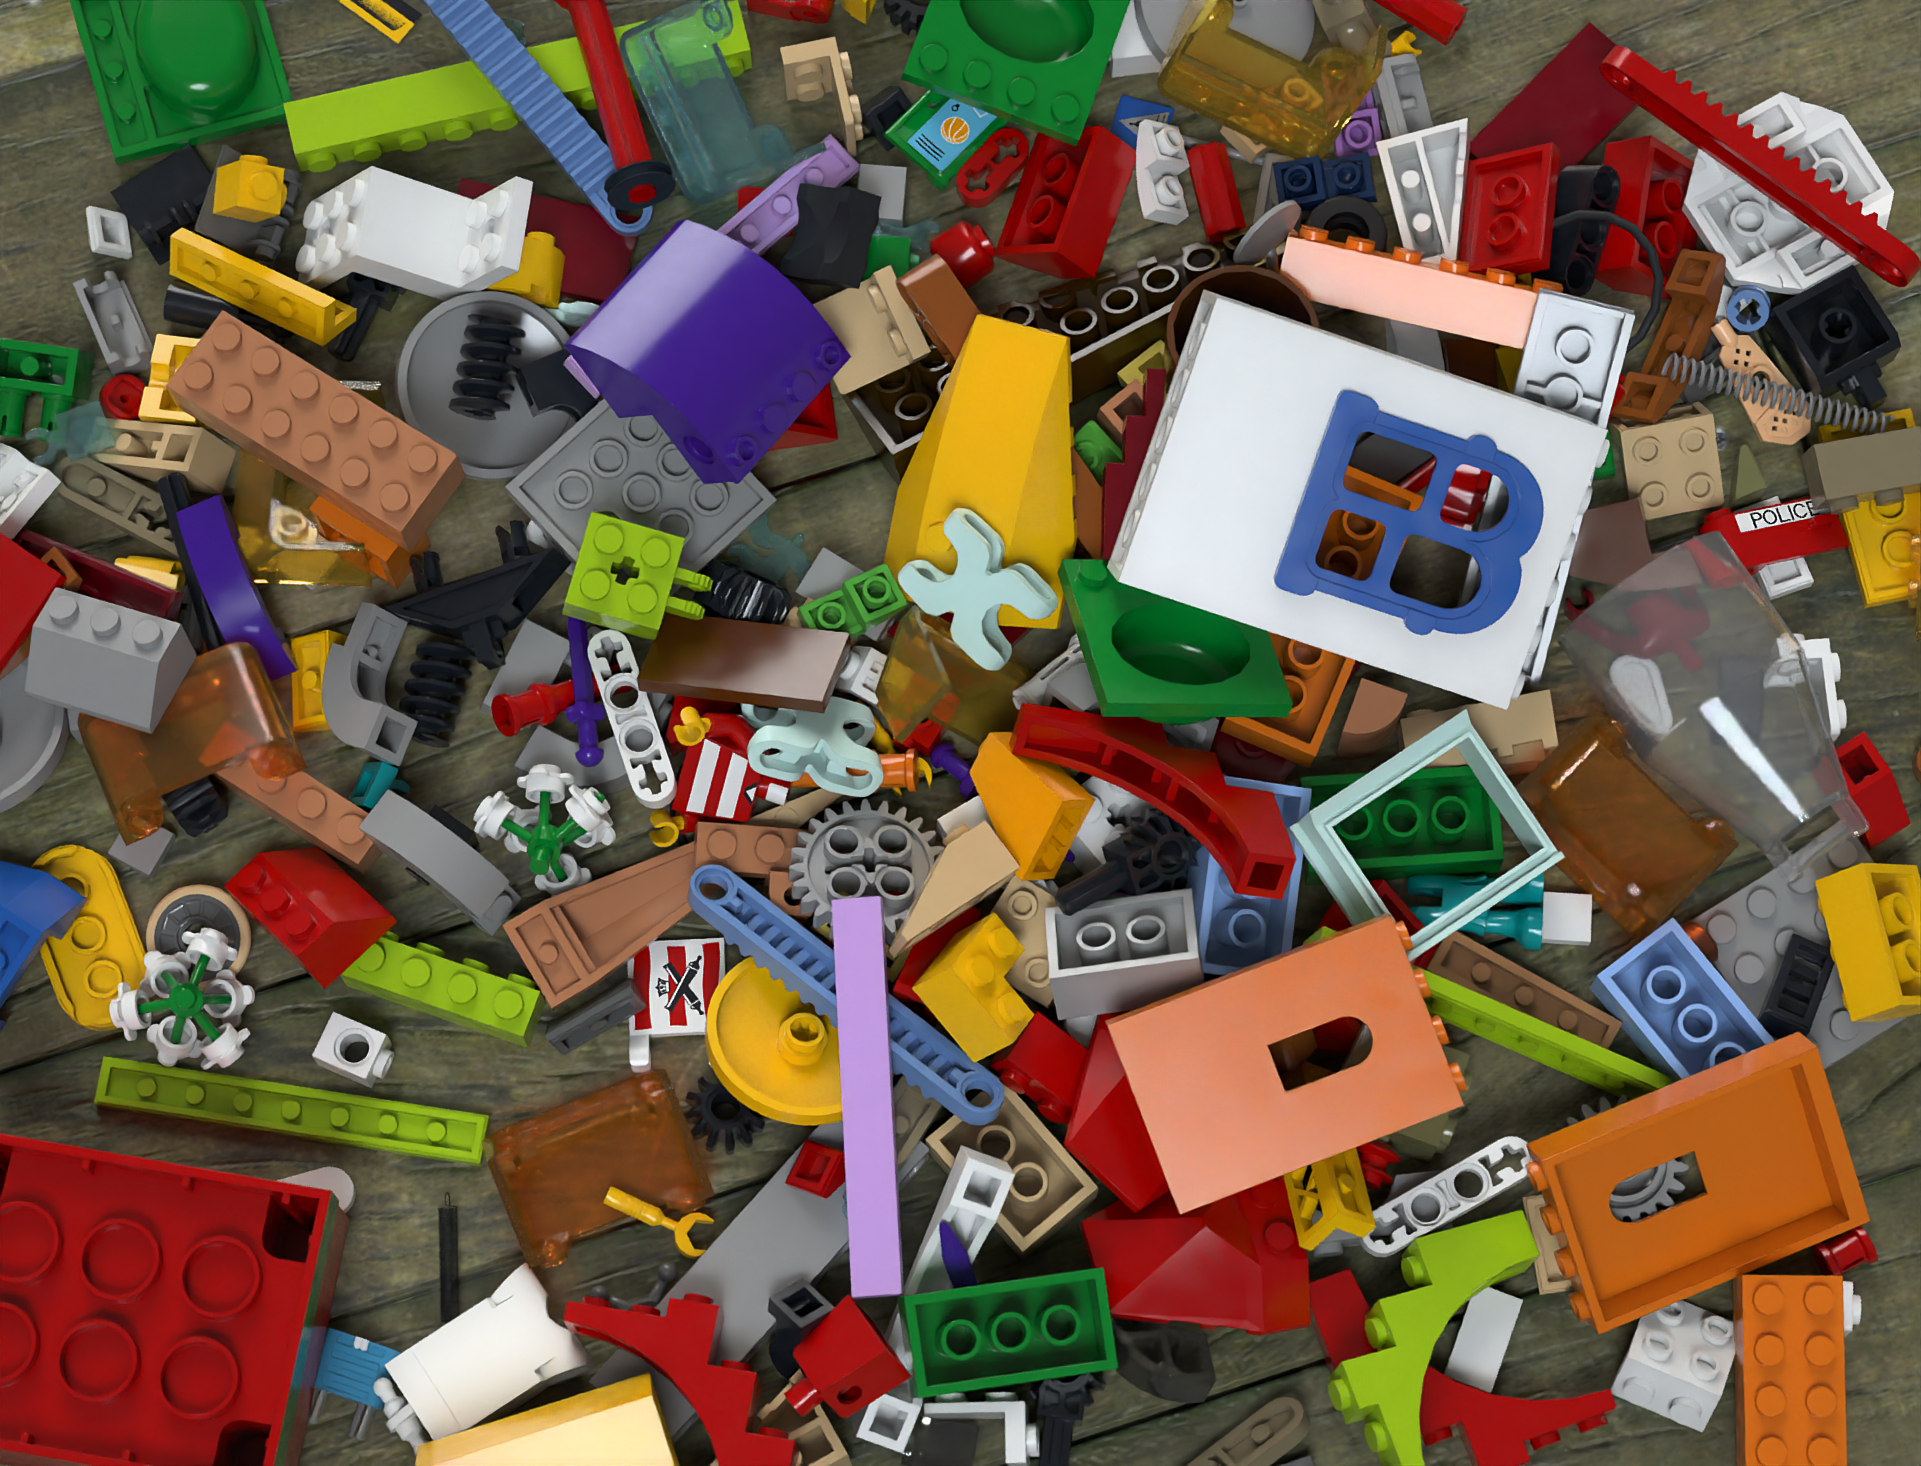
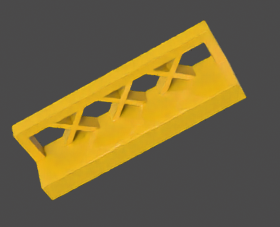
[170,228,357,347]
[1280,1061,1376,1251]

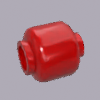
[929,221,999,290]

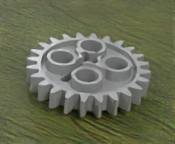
[788,799,945,945]

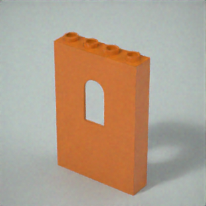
[1106,913,1467,1214]
[1525,1031,1870,1335]

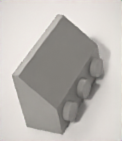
[24,587,197,734]
[1044,888,1204,1020]

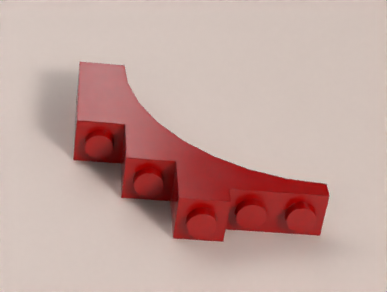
[1009,703,1297,900]
[1309,1269,1617,1466]
[563,1293,799,1466]

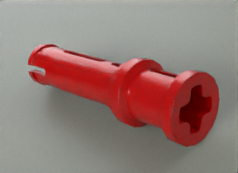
[491,663,633,737]

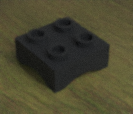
[778,183,882,289]

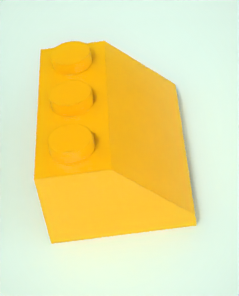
[1815,863,1921,1022]

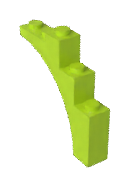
[1328,1209,1540,1466]

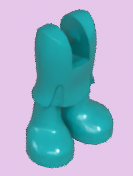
[1407,872,1544,951]

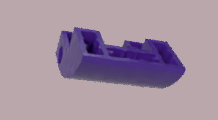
[564,220,851,484]

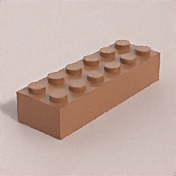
[166,310,466,552]

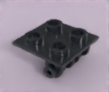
[110,144,212,266]

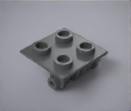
[194,145,302,269]

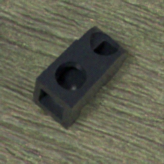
[768,1278,835,1380]

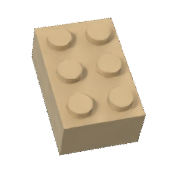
[925,1078,1098,1261]

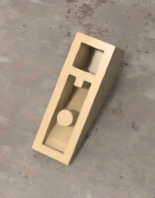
[82,417,236,494]
[888,820,1020,958]

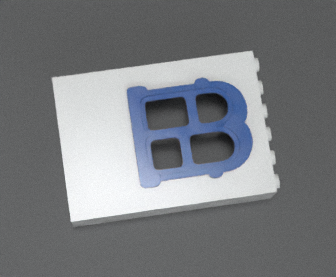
[1107,290,1609,710]

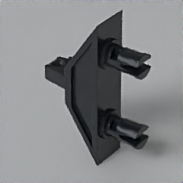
[382,520,572,670]

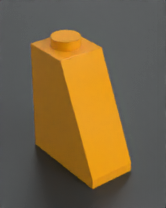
[969,732,1095,881]

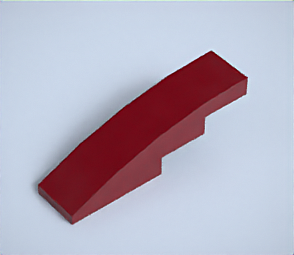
[1100,368,1166,562]

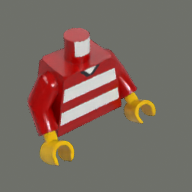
[648,707,793,847]

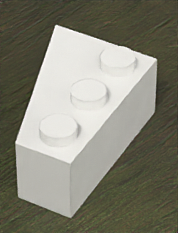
[1376,118,1471,265]

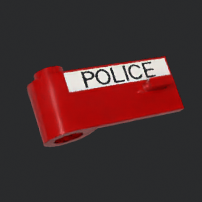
[1698,497,1849,585]

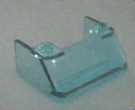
[619,0,827,204]

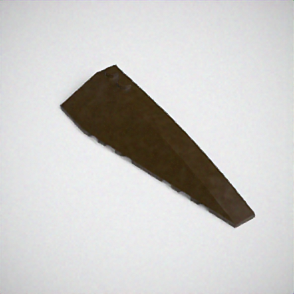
[832,225,1296,486]

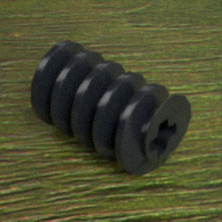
[448,314,526,421]
[399,641,477,748]

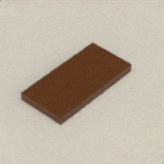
[637,612,852,713]

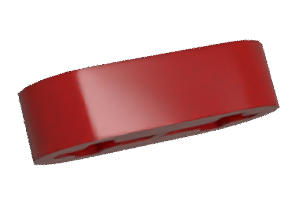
[956,128,1029,208]

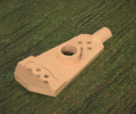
[1710,317,1811,446]

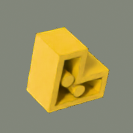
[912,912,1034,1063]

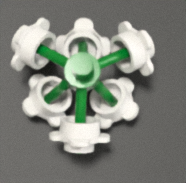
[474,764,616,897]
[110,928,255,1070]

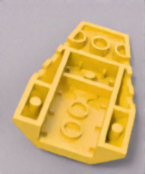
[884,314,1078,629]

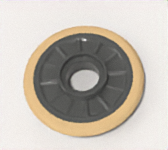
[146,884,251,991]

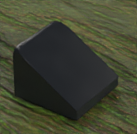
[860,85,912,151]

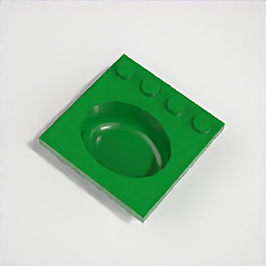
[70,0,293,165]
[901,0,1130,146]
[1057,559,1293,726]

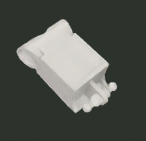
[373,1263,595,1456]

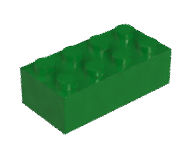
[1298,766,1504,886]
[897,1267,1118,1398]

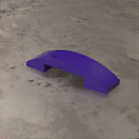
[176,493,299,689]

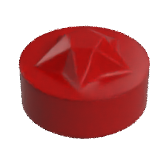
[99,374,146,421]

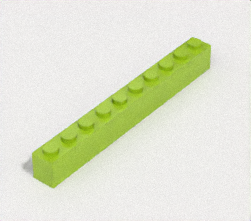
[283,0,753,172]

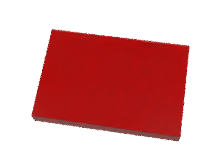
[1458,142,1560,276]

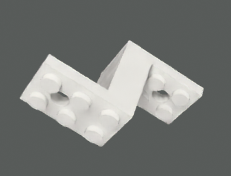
[296,166,533,301]

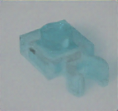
[25,400,116,466]

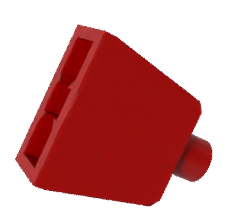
[784,1294,911,1418]

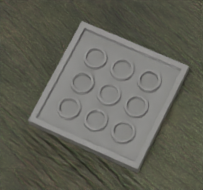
[504,399,777,596]
[1691,823,1910,1071]

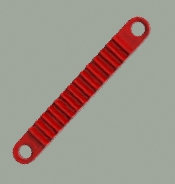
[1599,46,1921,287]

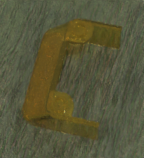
[1157,0,1389,160]
[232,380,387,587]
[875,605,1080,778]

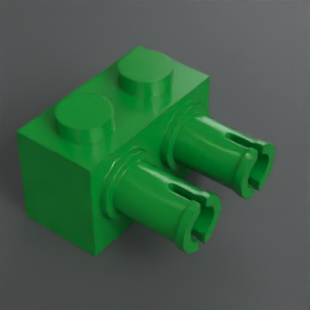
[0,338,95,445]

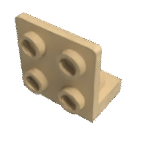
[780,37,863,157]
[813,265,931,395]
[1608,401,1724,520]
[990,875,1058,1011]

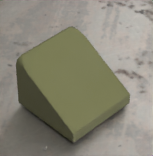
[1729,445,1768,512]

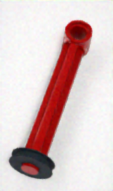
[555,0,676,210]

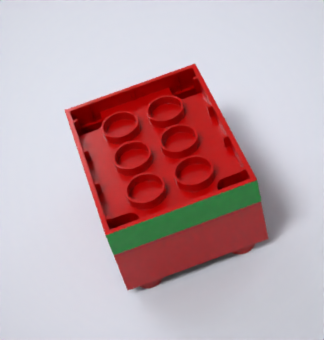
[0,1133,350,1466]

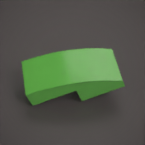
[797,563,908,639]

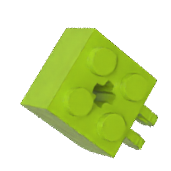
[562,511,713,640]

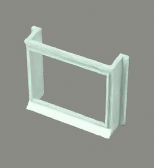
[1287,709,1565,962]

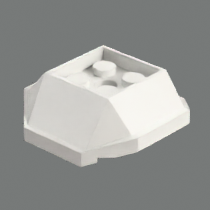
[1682,92,1894,295]

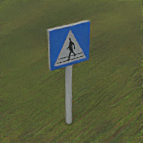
[1110,95,1264,165]

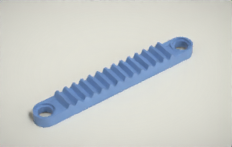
[420,0,653,237]
[687,864,1005,1126]

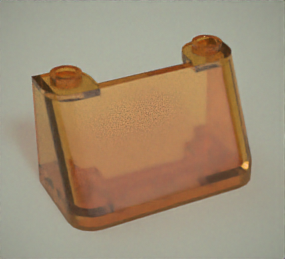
[77,642,307,846]
[1515,709,1739,942]
[482,1069,715,1269]

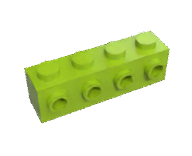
[340,931,545,1048]

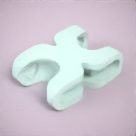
[898,508,1058,671]
[741,696,884,797]

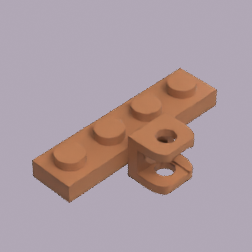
[693,821,889,926]

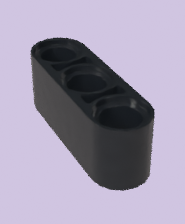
[1531,165,1621,296]

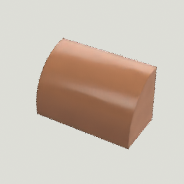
[1336,678,1408,759]

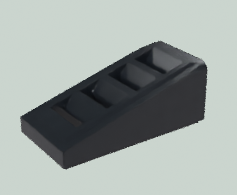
[1757,933,1835,1039]

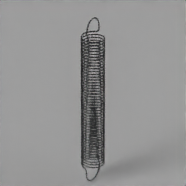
[438,1192,459,1324]

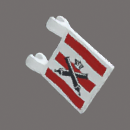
[627,938,726,1073]

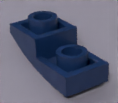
[1273,152,1377,211]

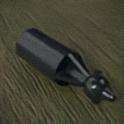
[163,279,295,344]

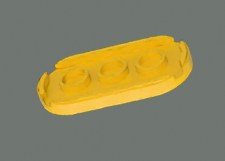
[31,845,151,1031]

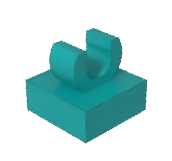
[348,761,410,813]

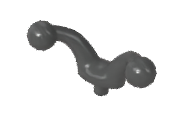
[590,1262,677,1311]

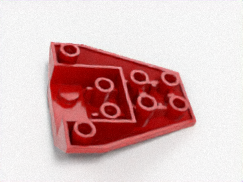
[1063,1010,1170,1213]

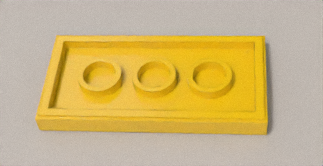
[1816,408,1921,608]

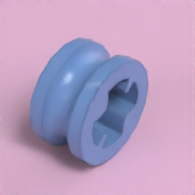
[1726,285,1771,332]

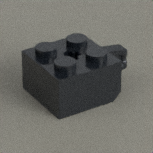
[1764,265,1901,412]

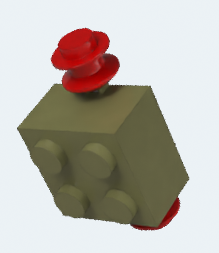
[1356,1015,1474,1189]

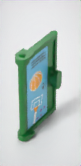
[883,90,1009,191]

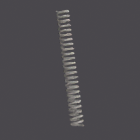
[1661,353,1895,435]

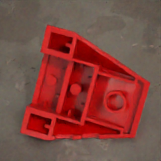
[1080,1175,1311,1336]

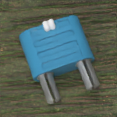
[308,1328,401,1440]

